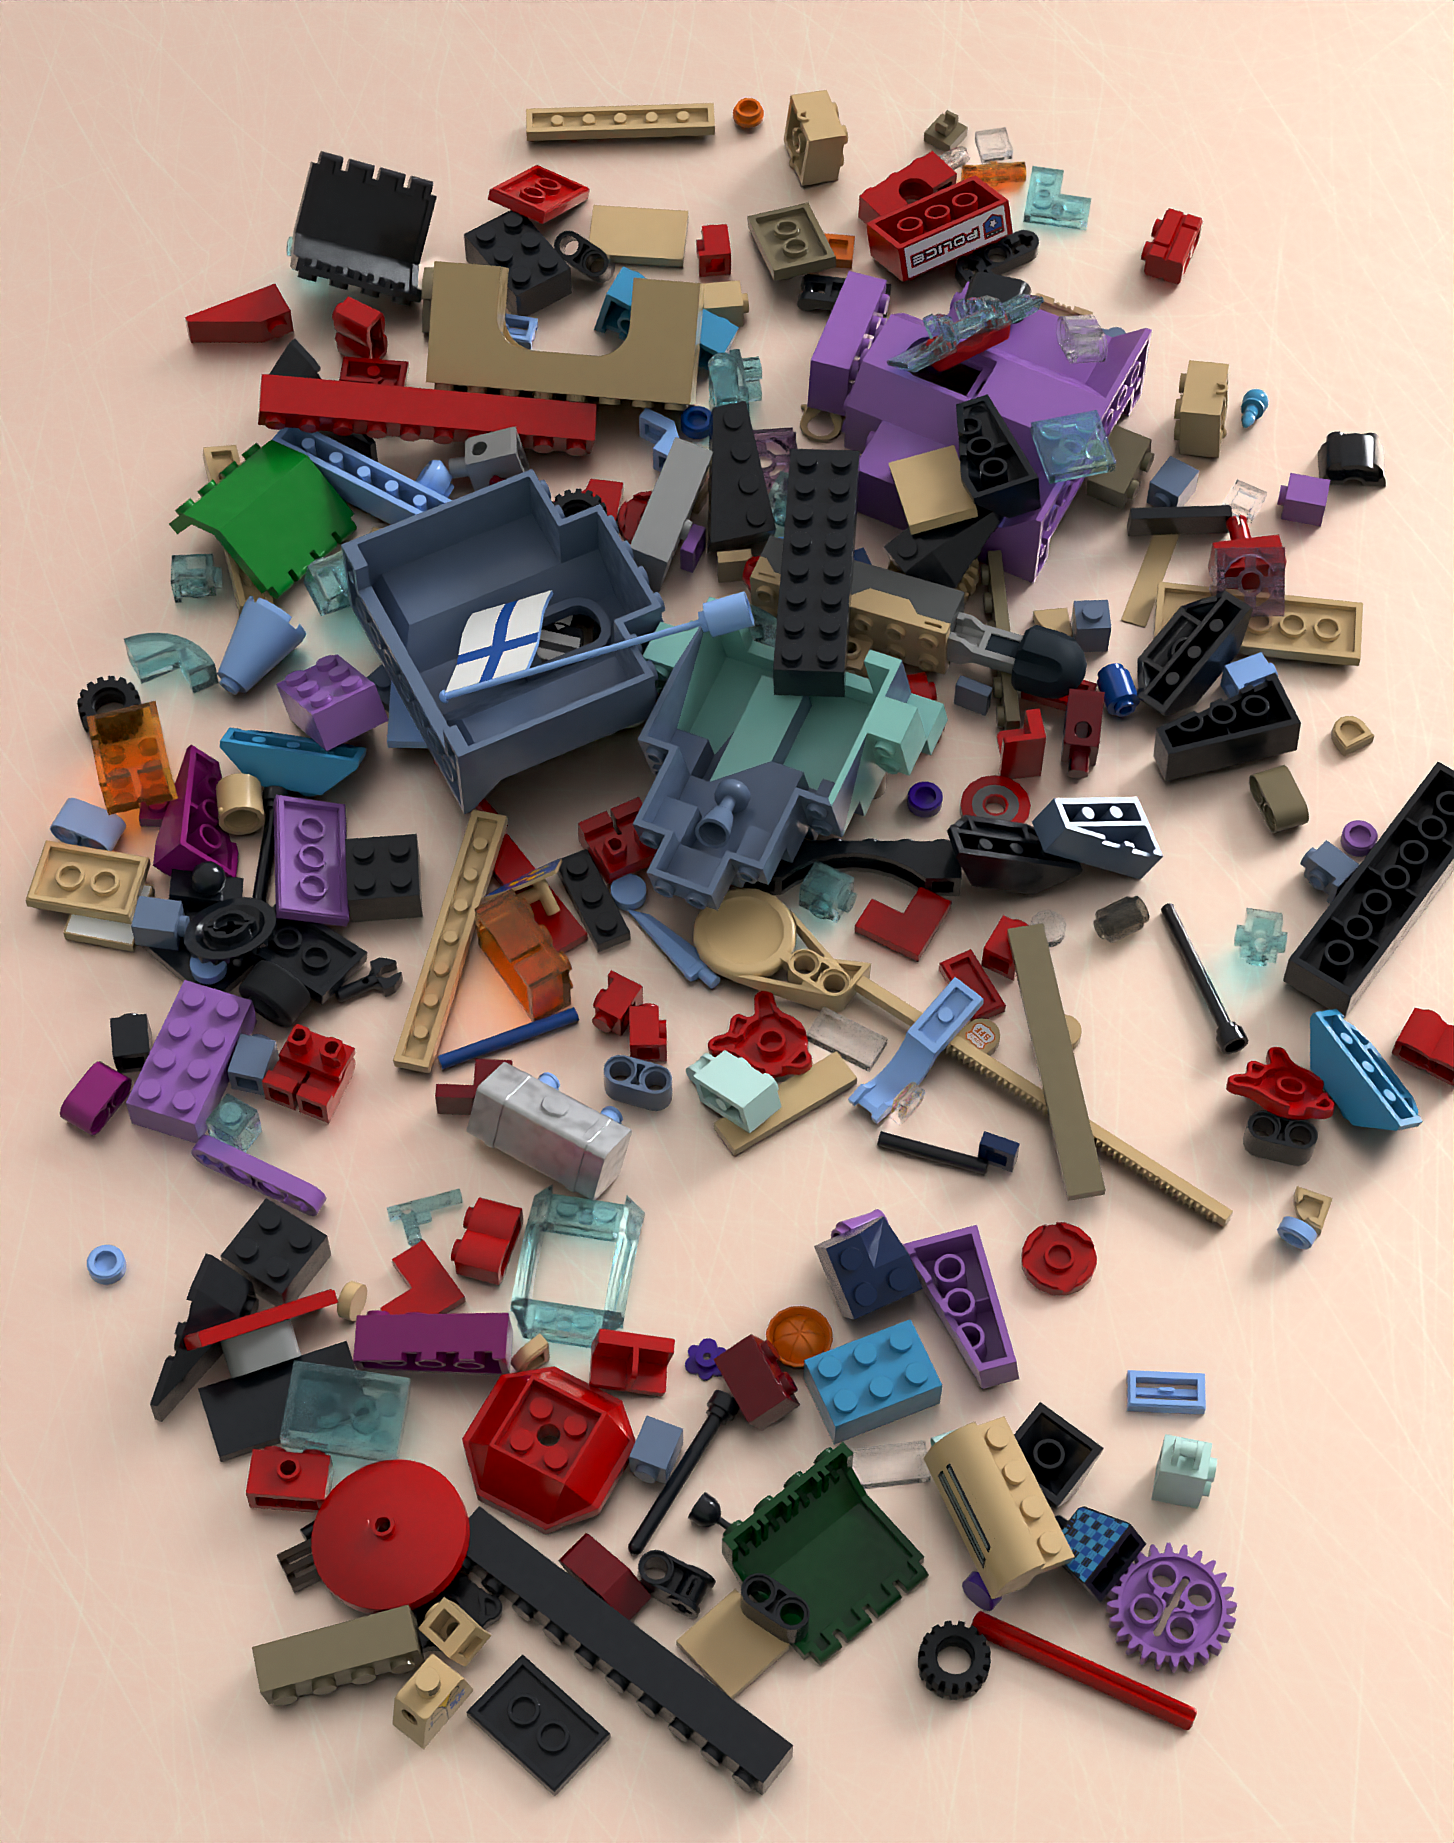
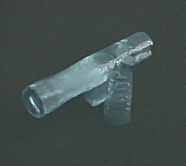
[386,1188,463,1246]

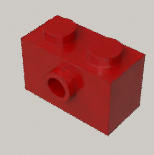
[246,1446,334,1513]

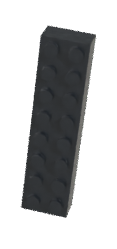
[773,449,860,697]
[1283,762,1454,1018]

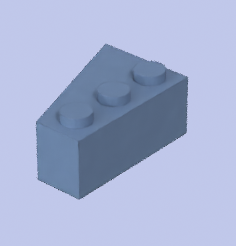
[1032,797,1163,880]

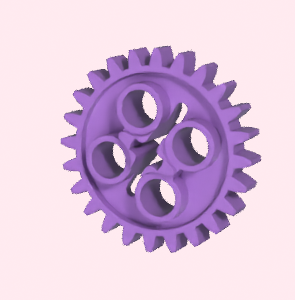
[1106,1543,1237,1673]

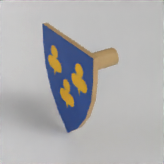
[483,858,563,916]

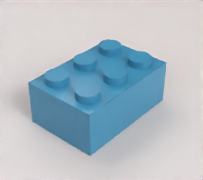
[803,1319,942,1445]

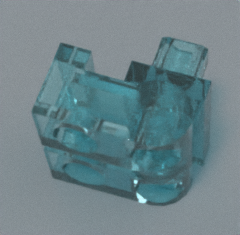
[708,349,762,412]

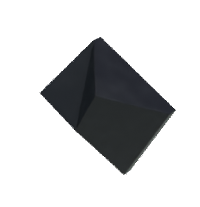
[1014,1402,1104,1509]

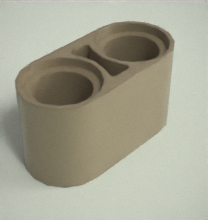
[1249,765,1309,833]

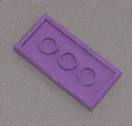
[273,795,349,927]

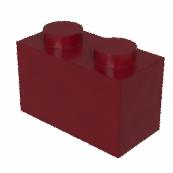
[713,1334,800,1430]

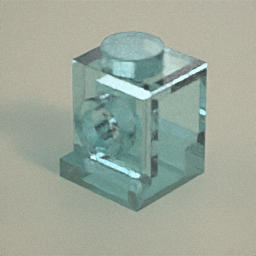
[171,554,222,603]

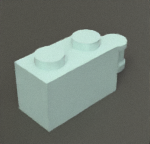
[686,1050,782,1133]
[1151,1434,1217,1509]

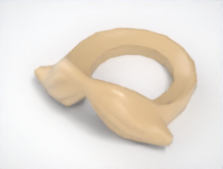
[800,404,846,443]

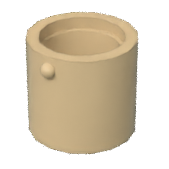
[216,773,265,835]

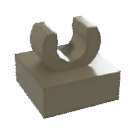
[924,110,968,155]

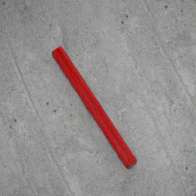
[971,1611,1197,1730]

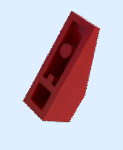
[185,284,294,343]

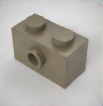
[1087,425,1155,509]

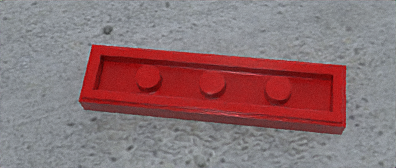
[492,834,588,957]
[183,1289,338,1351]

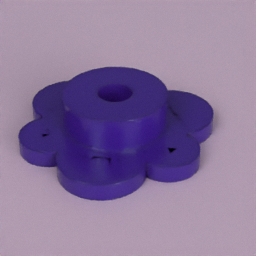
[685,1338,726,1381]

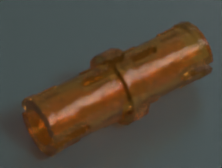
[961,160,1026,186]

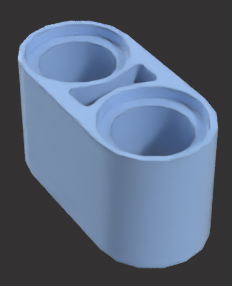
[50,798,126,851]

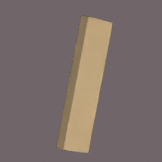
[714,1051,857,1156]

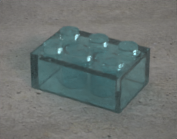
[280,1360,411,1462]

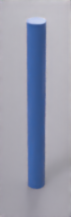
[437,1007,579,1070]

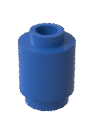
[1097,663,1140,717]

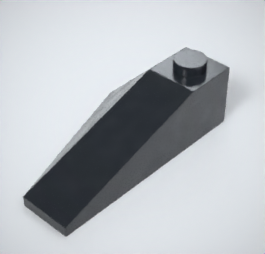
[956,394,1041,518]
[884,504,1004,589]
[150,1253,259,1422]

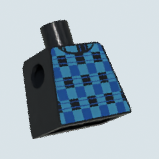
[1055,1506,1146,1603]

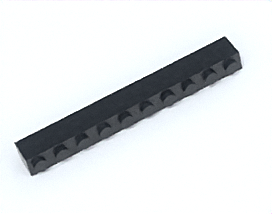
[460,1506,793,1795]

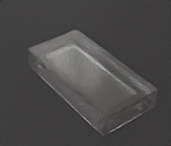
[806,1007,888,1072]
[850,1440,931,1489]

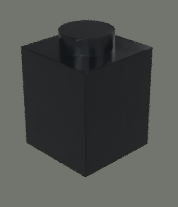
[110,1013,153,1074]

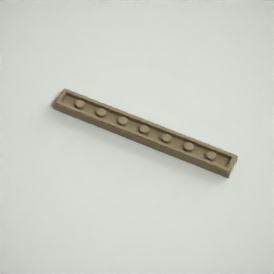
[1007,923,1106,1201]

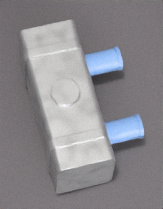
[467,1062,632,1201]

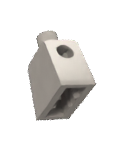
[448,427,529,491]

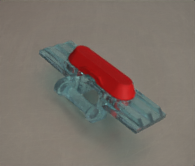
[886,294,1044,372]

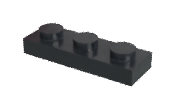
[557,849,631,952]

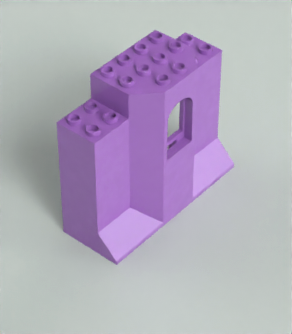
[842,281,1152,583]

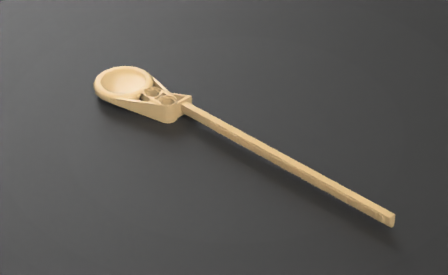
[693,888,1233,1227]

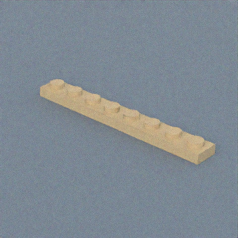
[393,809,508,1074]

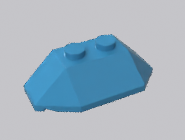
[220,727,366,796]
[1310,1009,1423,1131]

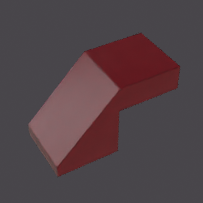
[435,1059,513,1115]
[558,1533,652,1620]

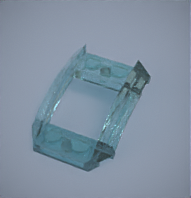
[510,1184,645,1348]

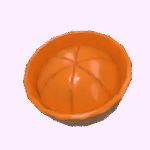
[766,1306,833,1369]

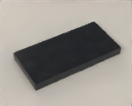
[198,1341,370,1462]

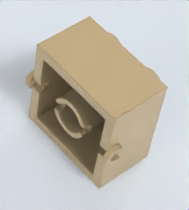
[784,90,848,186]
[1174,360,1229,458]

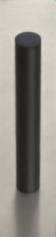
[877,1131,989,1175]

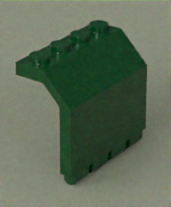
[722,1442,929,1665]

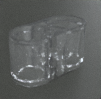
[1056,314,1108,364]

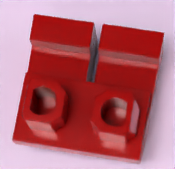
[578,797,658,885]
[262,1024,356,1124]

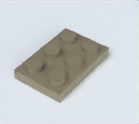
[747,203,836,281]

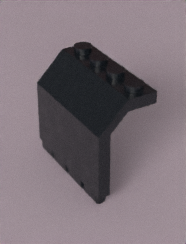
[290,151,437,306]

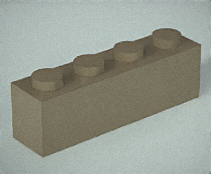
[252,1605,425,1706]

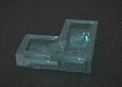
[1023,166,1091,230]

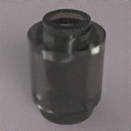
[1093,896,1150,943]

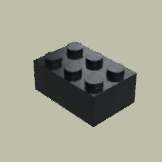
[464,210,572,317]

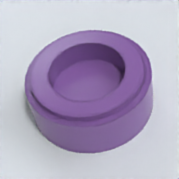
[1340,820,1378,857]

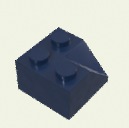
[814,1216,923,1320]

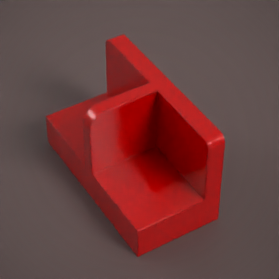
[997,708,1046,780]
[589,1328,675,1397]

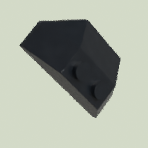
[1137,591,1253,716]
[947,815,1083,895]

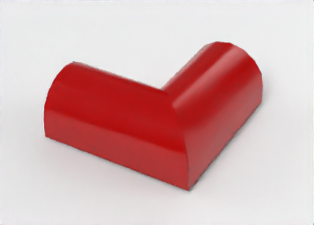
[339,356,409,387]

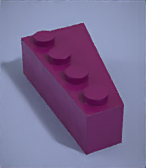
[353,1310,513,1376]

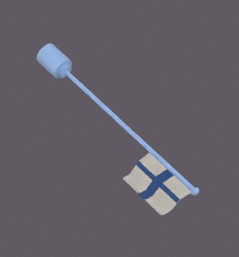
[439,590,754,703]

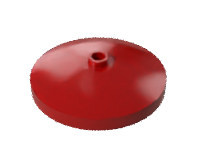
[311,1459,470,1614]

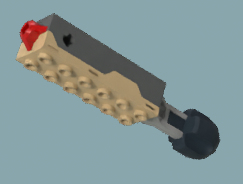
[742,536,1087,699]

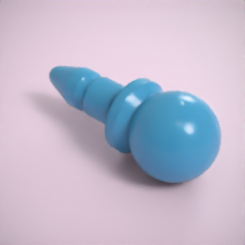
[1241,389,1269,428]

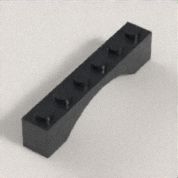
[746,838,962,896]

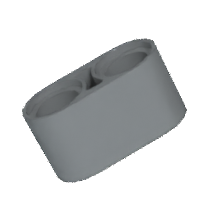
[220,1319,301,1378]

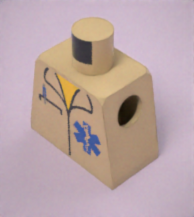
[392,1654,473,1749]

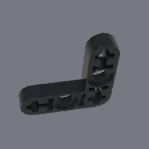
[955,230,1039,288]

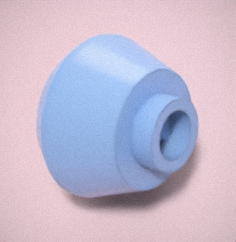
[415,460,454,498]

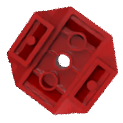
[462,1366,636,1535]

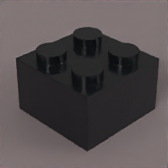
[345,834,423,922]
[220,1198,331,1306]

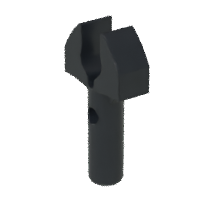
[335,958,403,1002]

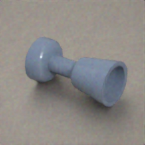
[695,779,751,849]

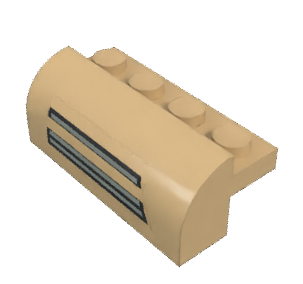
[923,1416,1075,1599]

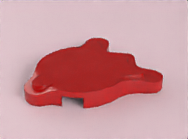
[708,991,813,1078]
[1226,1047,1335,1120]

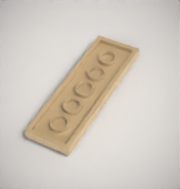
[1153,582,1363,666]

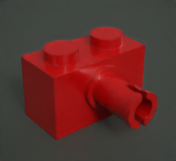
[1208,515,1287,590]

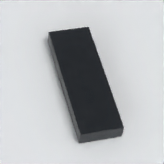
[1127,505,1232,536]

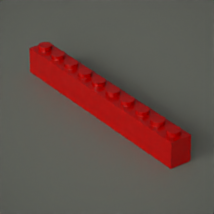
[258,374,596,456]

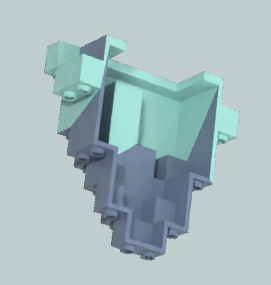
[633,597,948,911]

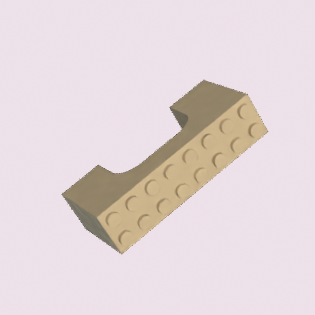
[426,261,705,411]

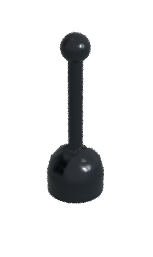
[688,1492,731,1529]

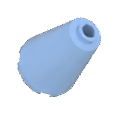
[217,596,306,695]

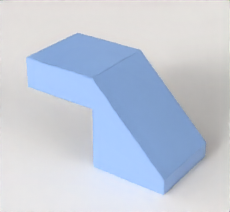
[639,408,679,472]

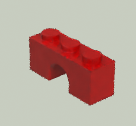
[858,151,957,224]

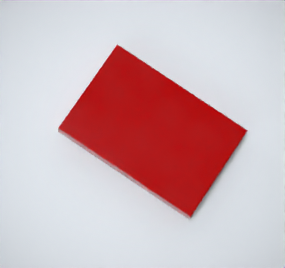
[488,165,590,224]

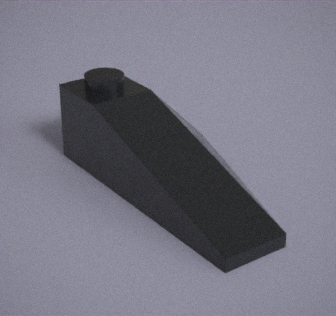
[269,339,378,462]

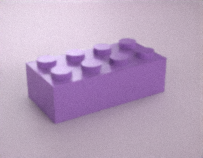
[807,271,890,416]
[126,980,257,1143]

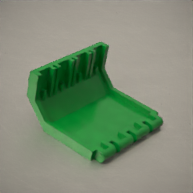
[169,440,357,599]

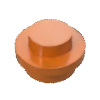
[733,98,764,128]

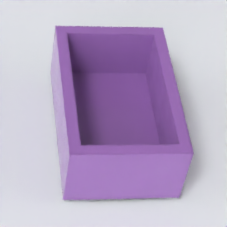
[276,654,389,751]

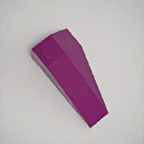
[153,744,239,877]

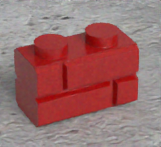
[1141,208,1203,285]

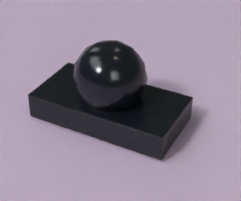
[168,861,244,908]

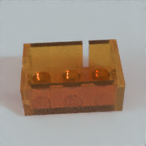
[86,701,178,815]
[474,889,573,1022]

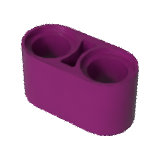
[60,1061,132,1136]

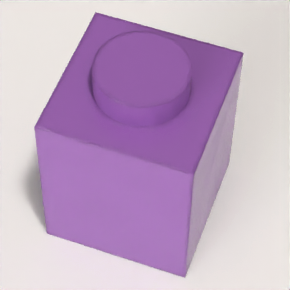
[1277,473,1330,527]

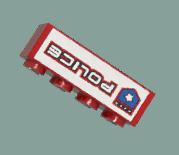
[866,175,1013,282]

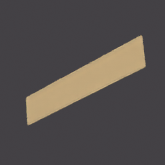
[1121,534,1180,627]

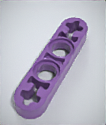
[191,1135,326,1216]

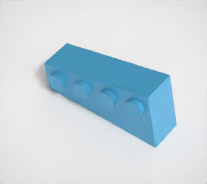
[594,266,739,373]

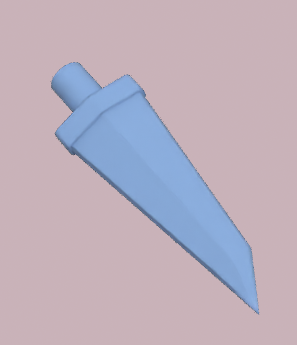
[627,909,721,989]

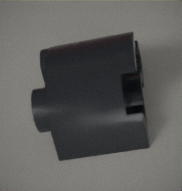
[1318,431,1386,486]

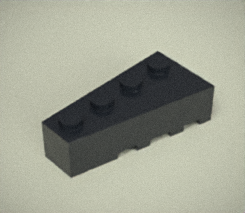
[707,401,776,553]
[1153,672,1301,781]

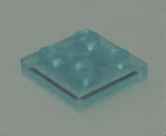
[1030,410,1116,484]

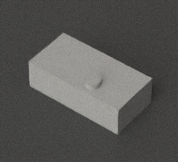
[630,437,713,593]

